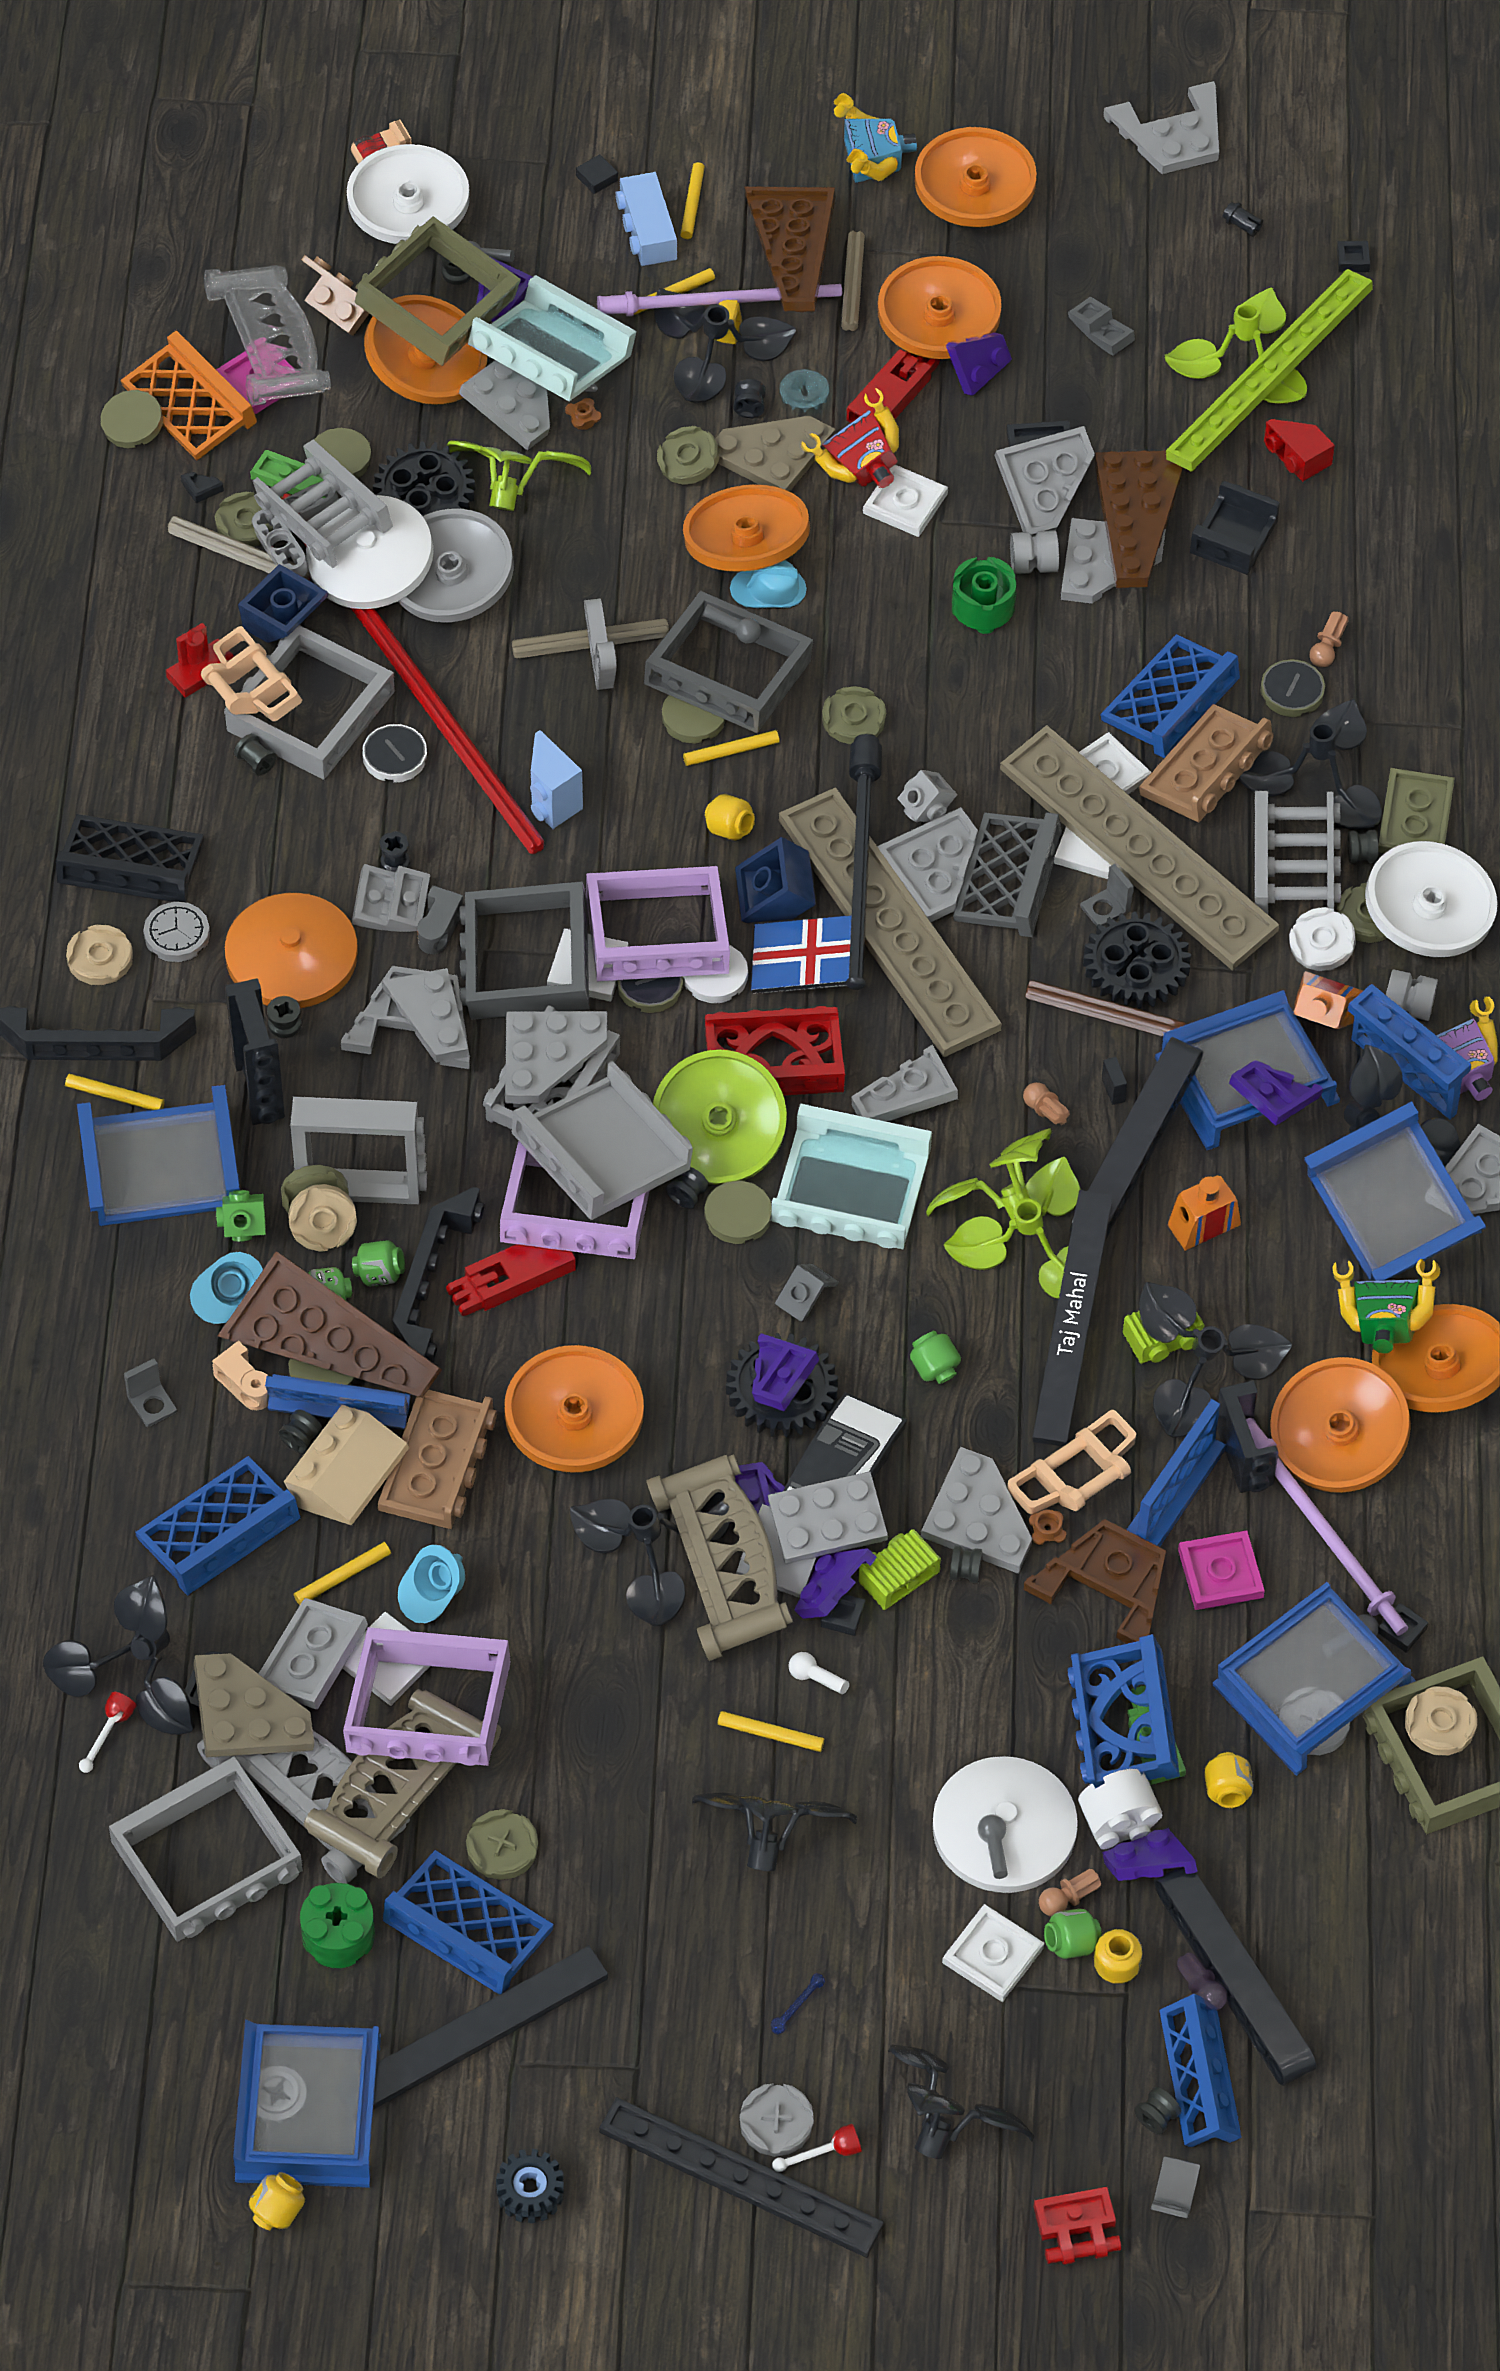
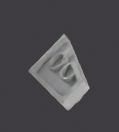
[382,968,469,1063]

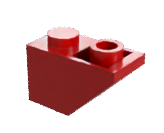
[1264,419,1335,482]

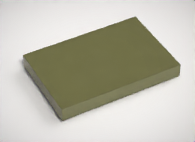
[1378,768,1455,853]

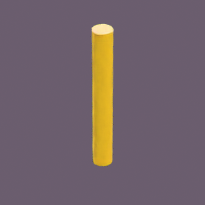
[680,162,705,239]
[634,268,715,315]
[683,730,779,766]
[65,1074,165,1110]
[294,1542,391,1605]
[718,1711,825,1752]

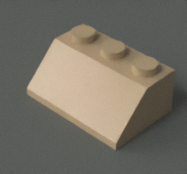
[284,1405,409,1525]

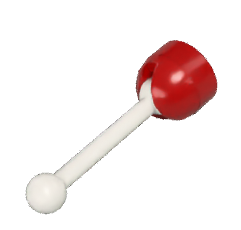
[79,1692,137,1773]
[772,2123,862,2172]

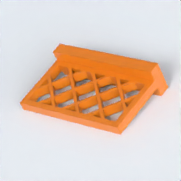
[120,330,257,461]

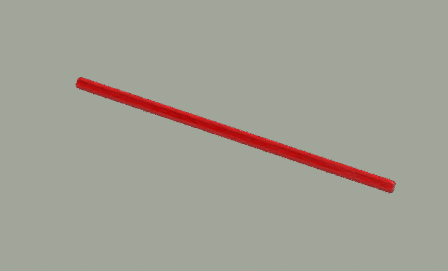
[280,493,544,854]

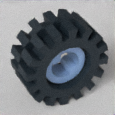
[496,2149,564,2223]

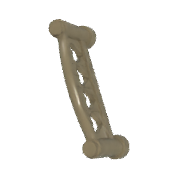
[646,1454,793,1661]
[304,1689,501,1878]

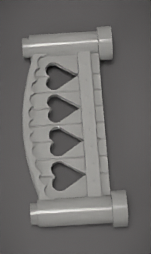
[197,1731,410,1884]

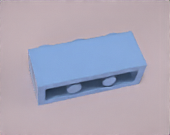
[616,172,677,266]

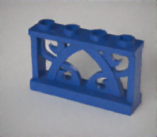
[1068,1634,1180,1789]

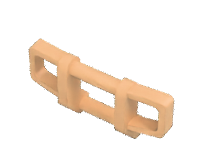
[201,626,302,721]
[1007,1410,1136,1514]

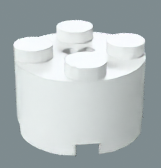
[1078,1769,1163,1849]

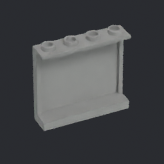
[512,1061,693,1220]

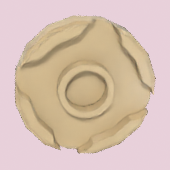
[66,925,133,985]
[288,1184,357,1252]
[1405,1686,1477,1756]

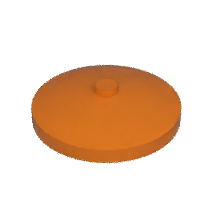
[915,127,1037,227]
[878,256,1001,359]
[364,295,487,404]
[683,485,810,571]
[225,893,358,1008]
[1372,1304,1500,1412]
[505,1345,644,1472]
[1270,1357,1411,1493]

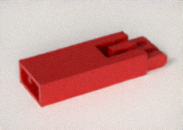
[846,349,940,423]
[446,1244,576,1316]

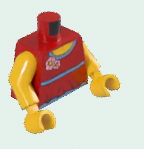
[801,388,899,488]

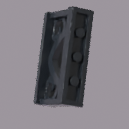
[225,978,285,1125]

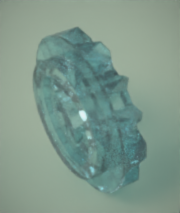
[780,369,829,412]

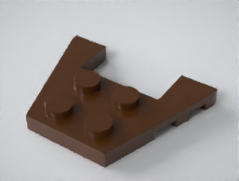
[1023,1519,1166,1644]

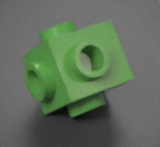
[216,1190,266,1241]

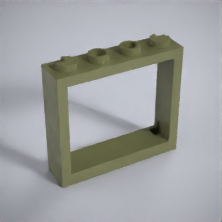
[354,216,521,366]
[1362,1656,1500,1835]

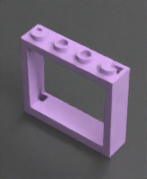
[586,866,730,981]
[500,1141,650,1259]
[343,1627,511,1766]

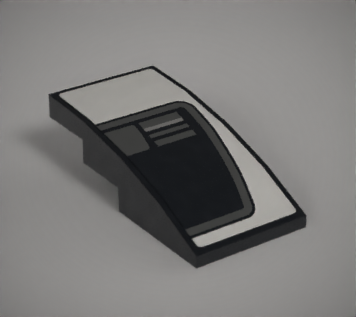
[783,1392,907,1491]

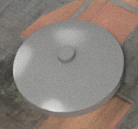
[398,509,514,622]

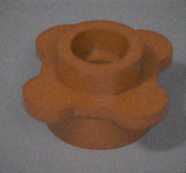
[565,398,601,430]
[1029,1510,1066,1545]

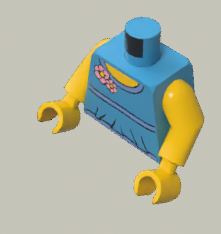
[834,93,917,183]

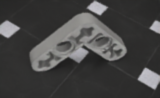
[252,482,339,577]
[584,598,616,690]

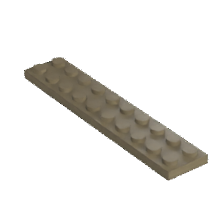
[1000,725,1279,971]
[779,787,1002,1057]

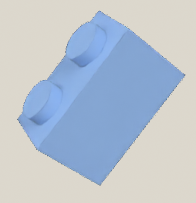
[530,730,583,829]

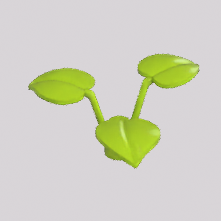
[1165,287,1307,403]
[447,441,591,511]
[926,1129,1052,1220]
[944,1157,1080,1299]

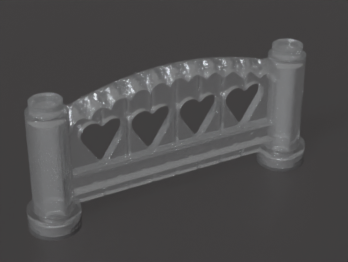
[204,265,331,406]

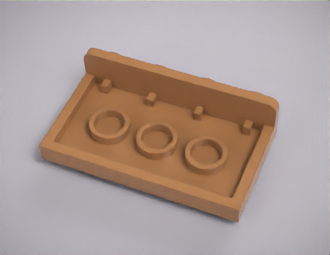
[1139,704,1273,823]
[378,1390,497,1529]

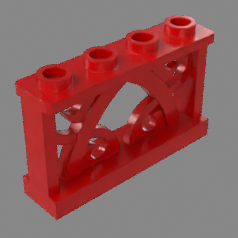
[705,1006,845,1095]

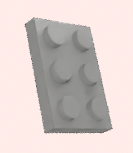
[768,1471,888,1564]
[259,1598,368,1710]

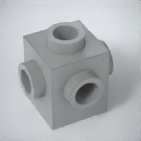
[897,770,957,822]

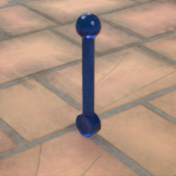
[771,1973,825,2034]

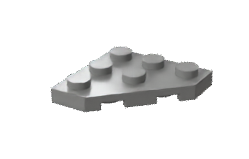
[459,341,550,450]
[994,426,1094,537]
[1061,518,1166,603]
[877,807,978,922]
[505,1011,607,1103]
[1424,1124,1500,1217]
[921,1447,1032,1574]

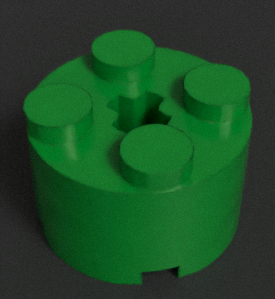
[951,557,1017,634]
[300,1883,375,1968]

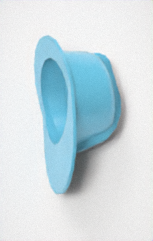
[730,560,807,608]
[190,1252,263,1324]
[398,1544,465,1623]

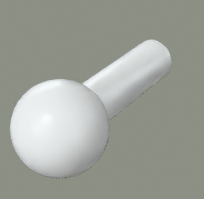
[789,1652,849,1694]

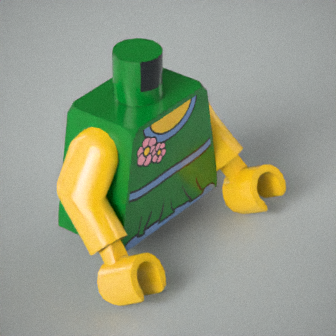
[1333,1259,1440,1354]

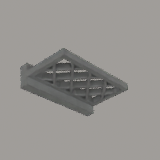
[953,812,1062,937]

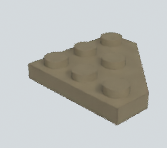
[715,416,836,492]
[194,1653,314,1757]

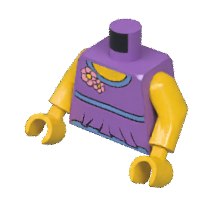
[1431,997,1498,1101]

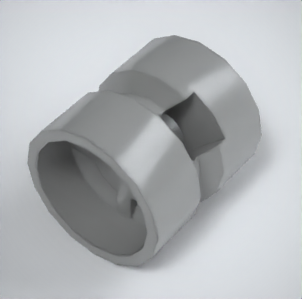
[1010,531,1059,574]
[1386,969,1438,1021]

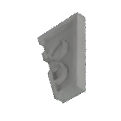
[851,1044,958,1122]

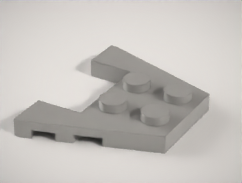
[1104,81,1219,174]
[341,966,470,1069]

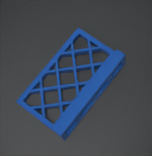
[1101,634,1240,758]
[1348,984,1471,1119]
[265,1374,411,1430]
[1127,1399,1226,1547]
[135,1456,300,1596]
[383,1850,554,1995]

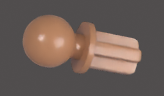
[1310,611,1348,667]
[1023,1082,1070,1125]
[1039,1869,1101,1916]

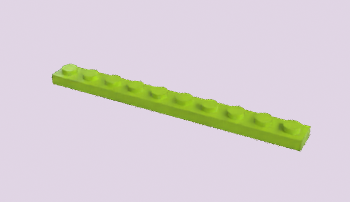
[1166,269,1373,471]

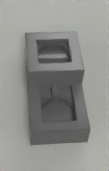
[1068,297,1135,356]

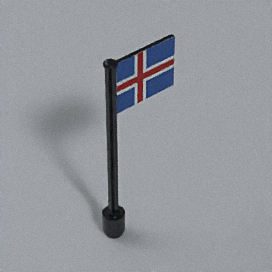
[751,734,882,994]

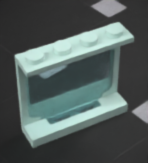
[468,275,636,401]
[771,1104,932,1249]

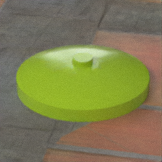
[653,1050,787,1185]

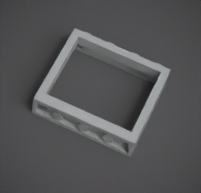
[224,625,395,780]
[290,1097,427,1204]
[109,1756,303,1942]

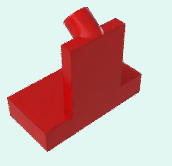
[166,623,235,698]

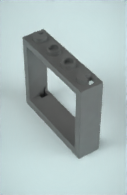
[644,591,813,733]
[460,881,590,1020]

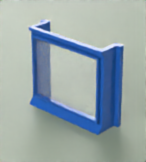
[1155,990,1340,1150]
[77,1085,240,1226]
[1304,1101,1486,1281]
[1213,1582,1416,1776]
[233,2019,381,2188]

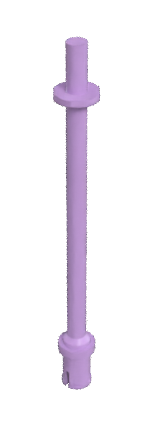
[597,284,842,316]
[1246,1418,1408,1636]

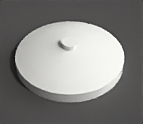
[347,144,469,244]
[306,495,433,609]
[1365,841,1497,957]
[933,1756,1077,1893]

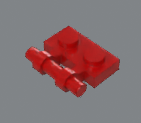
[1033,2187,1121,2265]

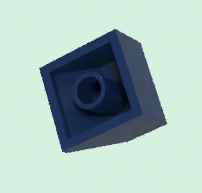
[238,564,329,643]
[735,837,816,923]

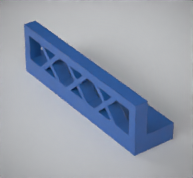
[1159,1994,1242,2147]

